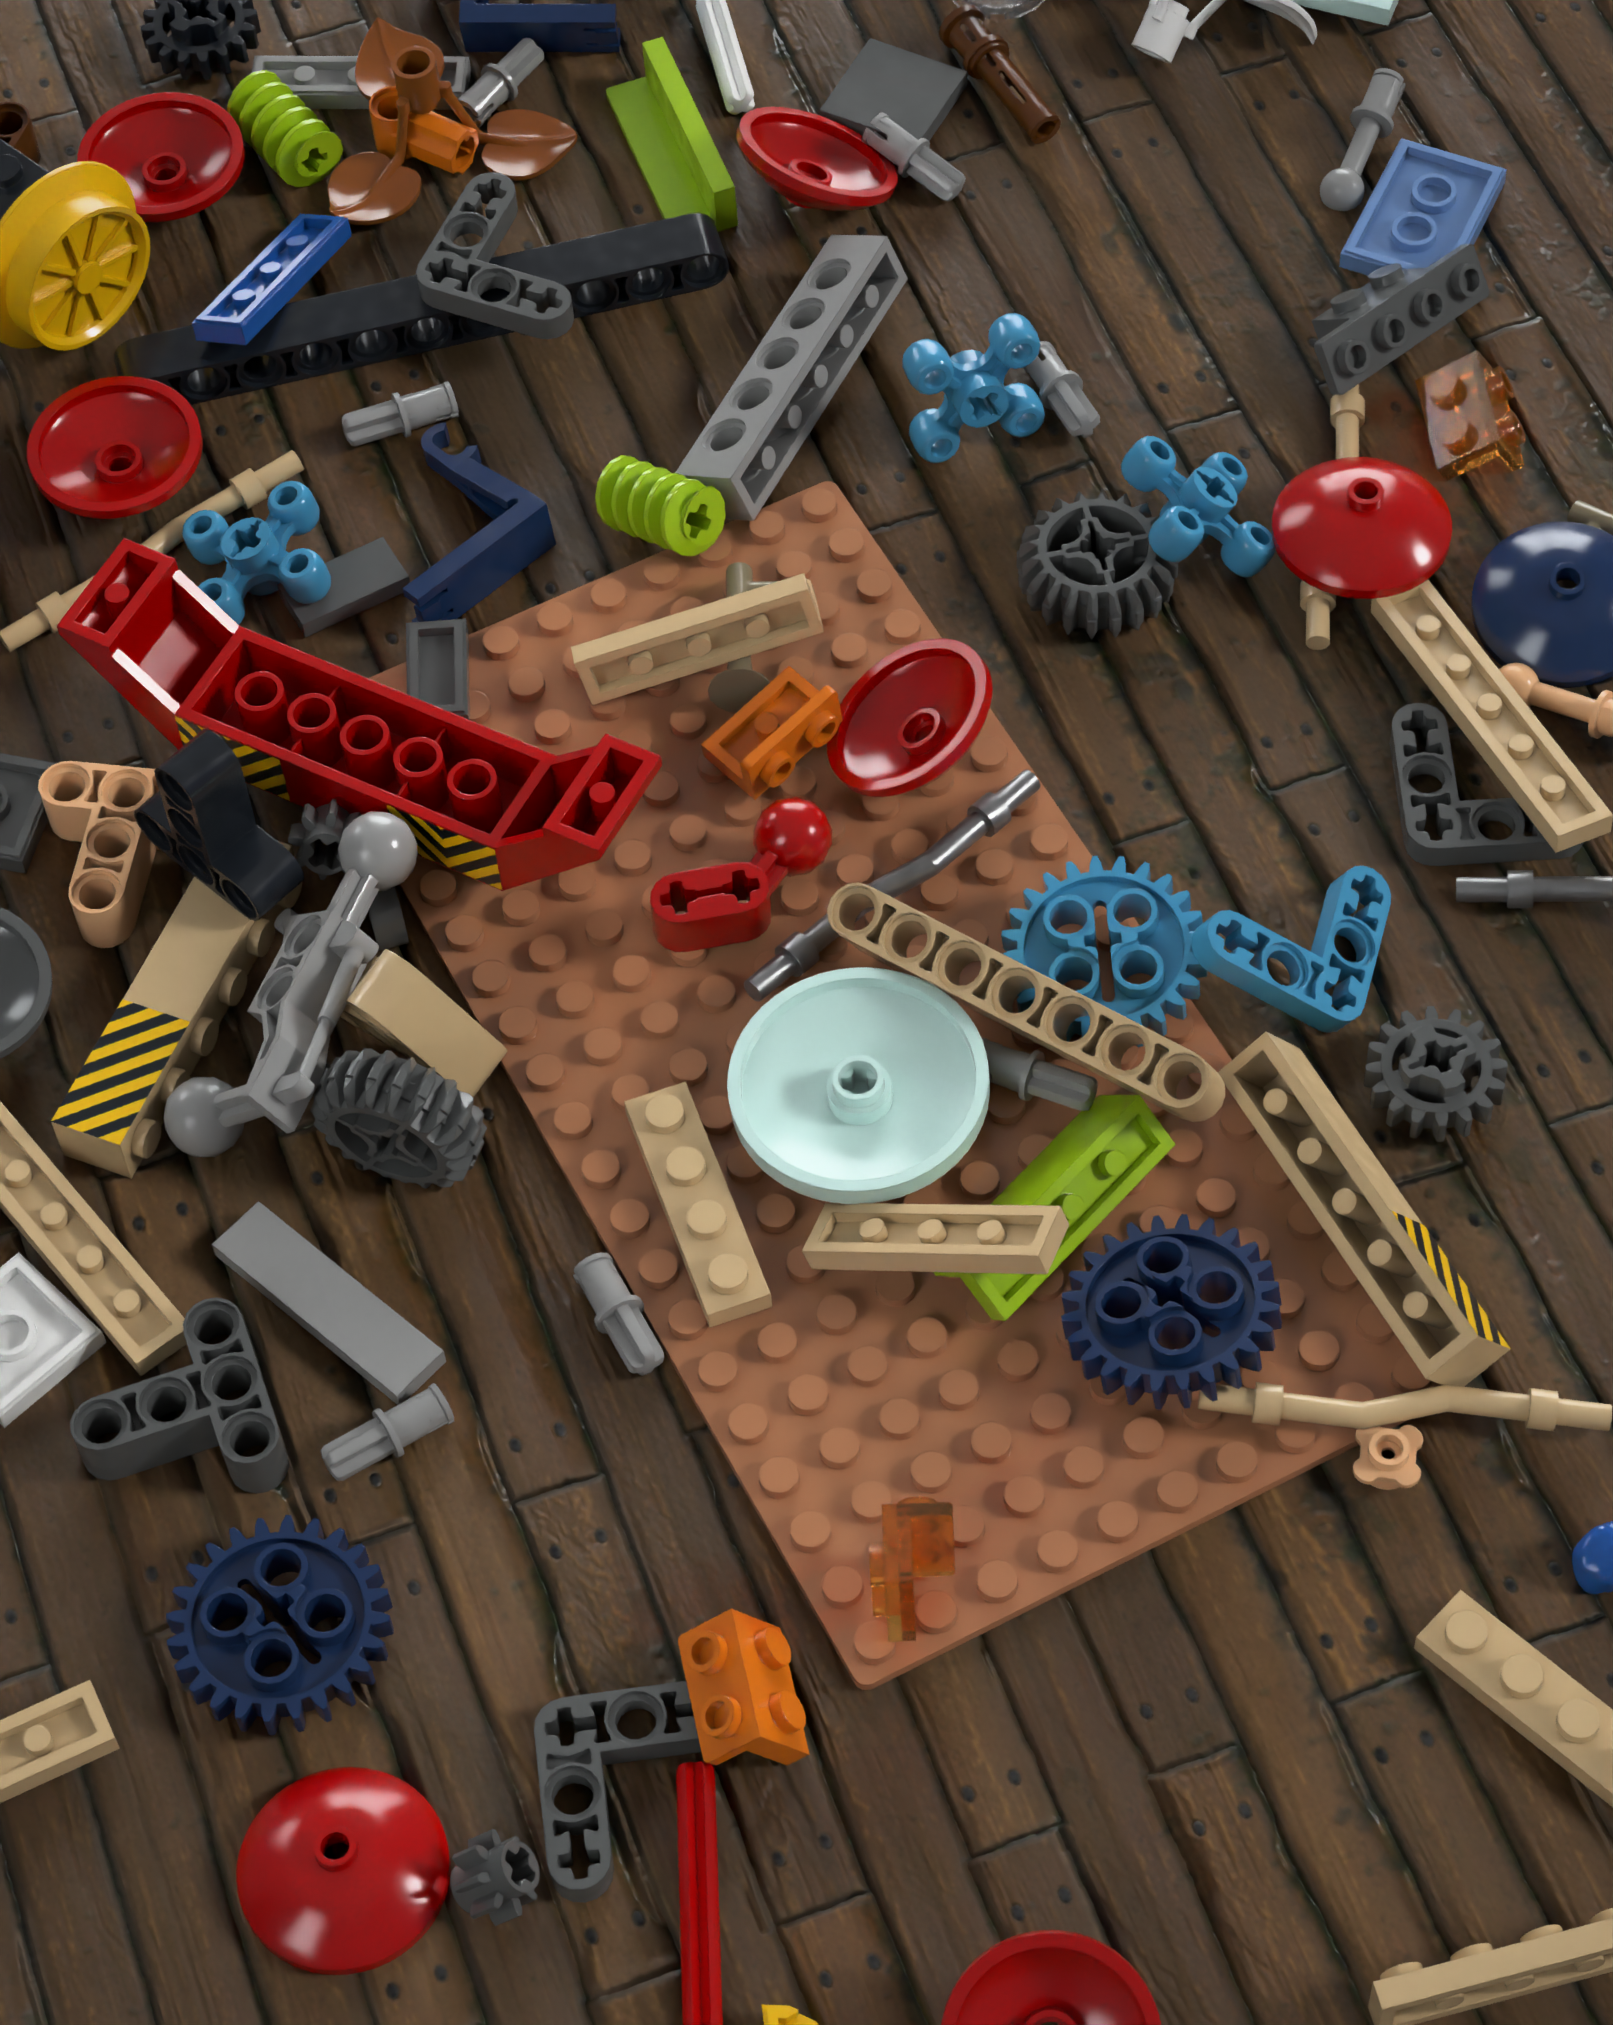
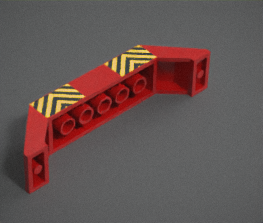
[57,538,662,891]

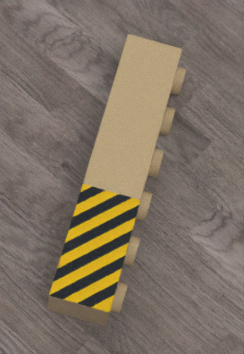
[51,841,302,1179]
[1218,1032,1510,1387]

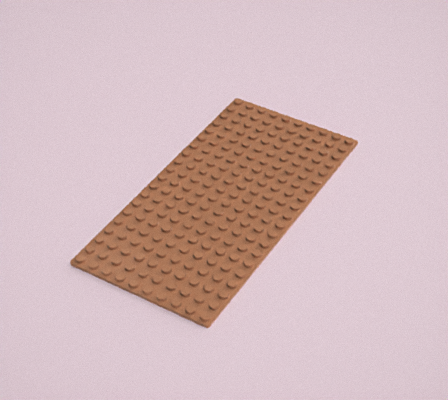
[369,481,1441,1690]

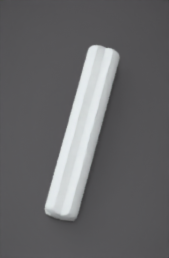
[696,0,755,115]

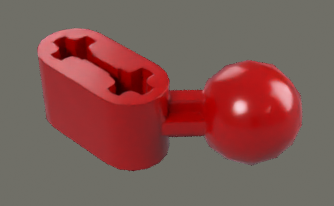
[650,797,832,952]

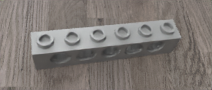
[675,235,908,521]

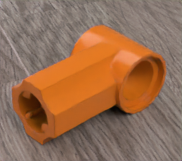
[369,86,479,175]

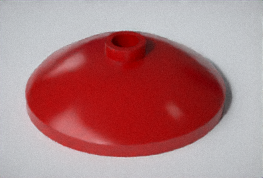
[77,92,245,223]
[736,107,898,211]
[27,376,203,519]
[1271,457,1452,599]
[827,638,993,797]
[236,1767,451,1975]
[941,1930,1161,2025]

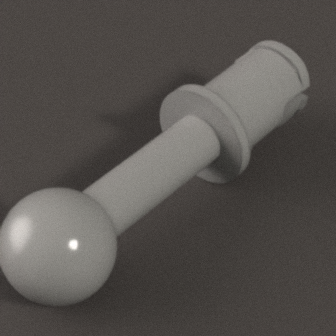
[1320,68,1406,211]

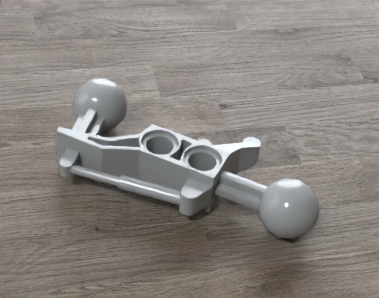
[164,811,418,1157]

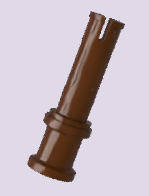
[939,4,1061,144]

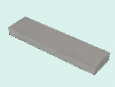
[252,56,471,110]
[212,1201,446,1405]

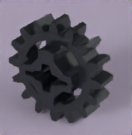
[140,0,261,80]

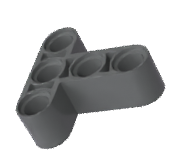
[70,1297,289,1494]

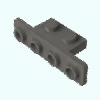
[1312,244,1489,395]

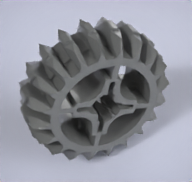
[1017,489,1178,640]
[310,1048,487,1189]

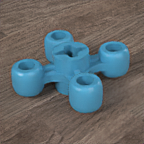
[902,313,1045,463]
[1121,436,1276,577]
[182,481,331,625]

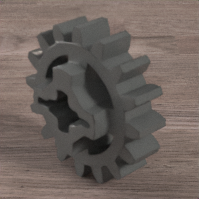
[1364,1006,1508,1142]

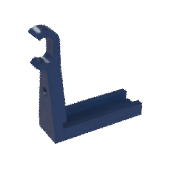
[459,0,621,52]
[403,422,556,622]

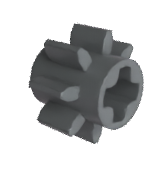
[288,798,362,880]
[450,1829,540,1926]

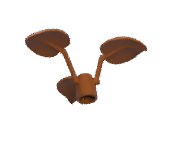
[327,17,578,225]

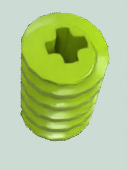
[227,70,343,187]
[595,455,726,556]

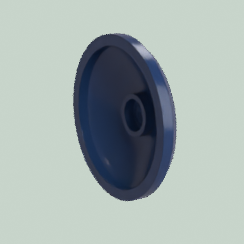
[1471,521,1613,688]

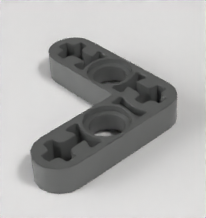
[416,172,574,339]
[1390,703,1584,866]
[534,1681,701,1903]

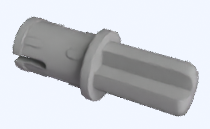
[457,38,544,128]
[862,112,966,202]
[1023,341,1100,438]
[342,381,459,446]
[981,1037,1098,1111]
[573,1252,664,1376]
[321,1383,455,1481]

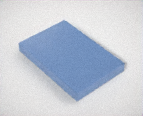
[1339,138,1507,276]

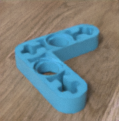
[1191,865,1391,1033]

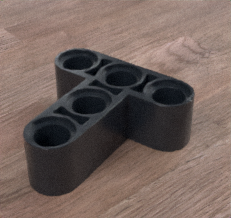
[134,729,304,921]

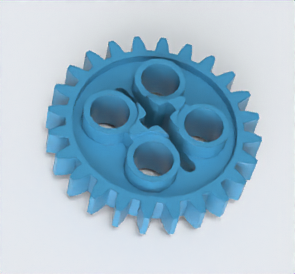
[1001,856,1208,1048]

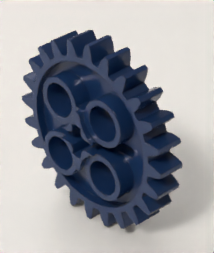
[1061,1214,1282,1410]
[166,1515,394,1735]

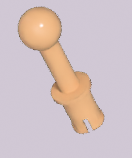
[1499,663,1613,739]

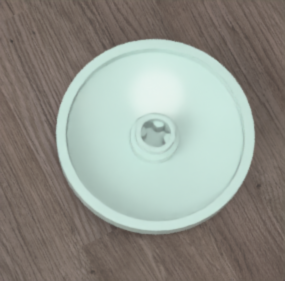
[727,967,990,1204]

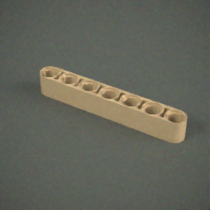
[827,882,1225,1122]

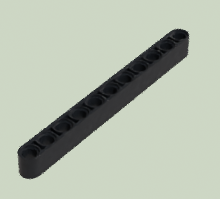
[114,213,729,405]

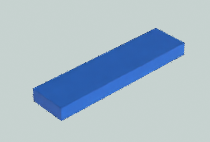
[192,213,352,345]

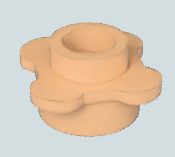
[1353,1425,1423,1490]

